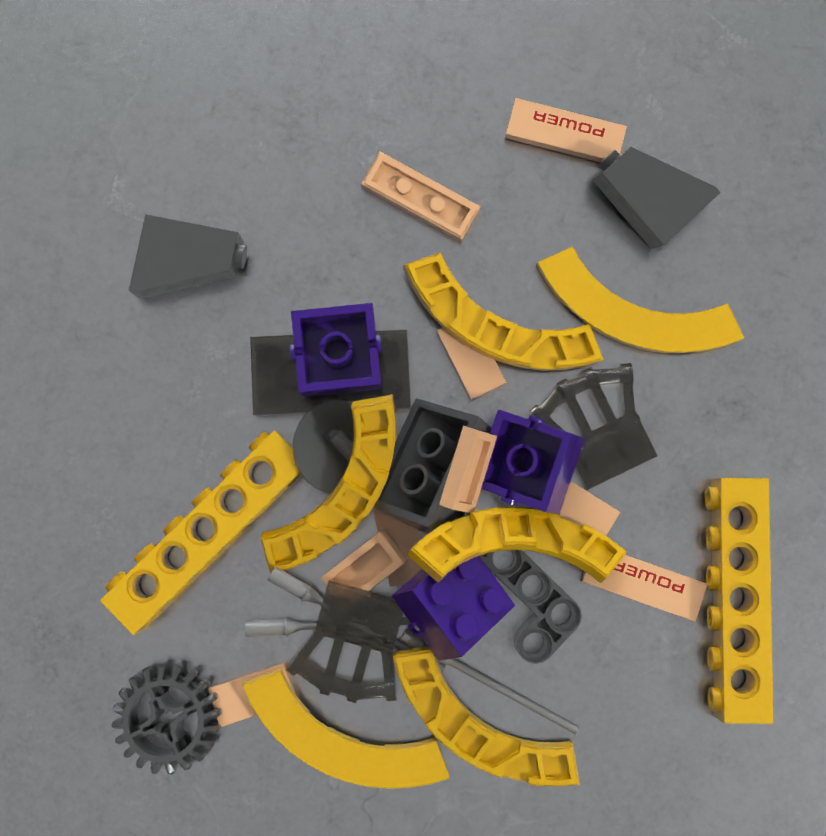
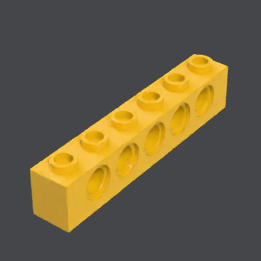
[100,430,302,635]
[705,478,773,724]

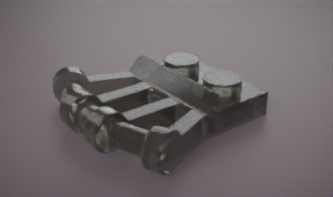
[529,363,658,490]
[285,580,403,703]

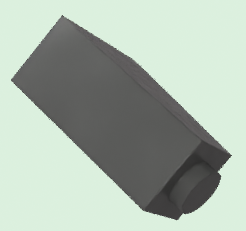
[592,147,721,249]
[129,214,247,299]

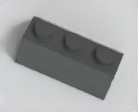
[373,398,492,534]

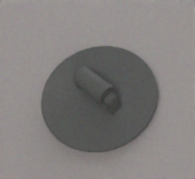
[293,400,354,494]

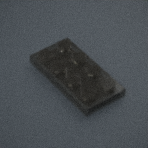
[250,330,411,416]

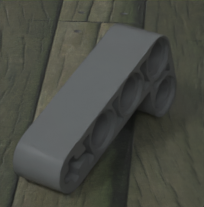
[463,514,582,664]

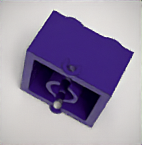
[290,303,382,397]
[481,409,585,514]
[391,556,515,661]

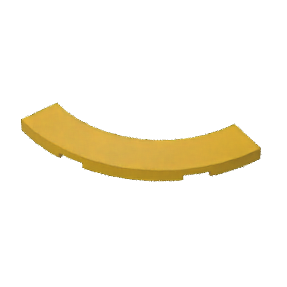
[536,246,744,354]
[403,252,604,371]
[260,394,396,573]
[407,507,627,583]
[393,646,580,786]
[242,668,450,789]

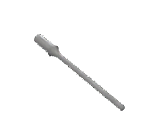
[267,566,446,673]
[245,617,411,637]
[399,628,579,734]

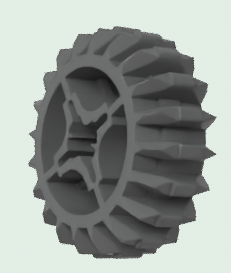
[111,662,222,774]

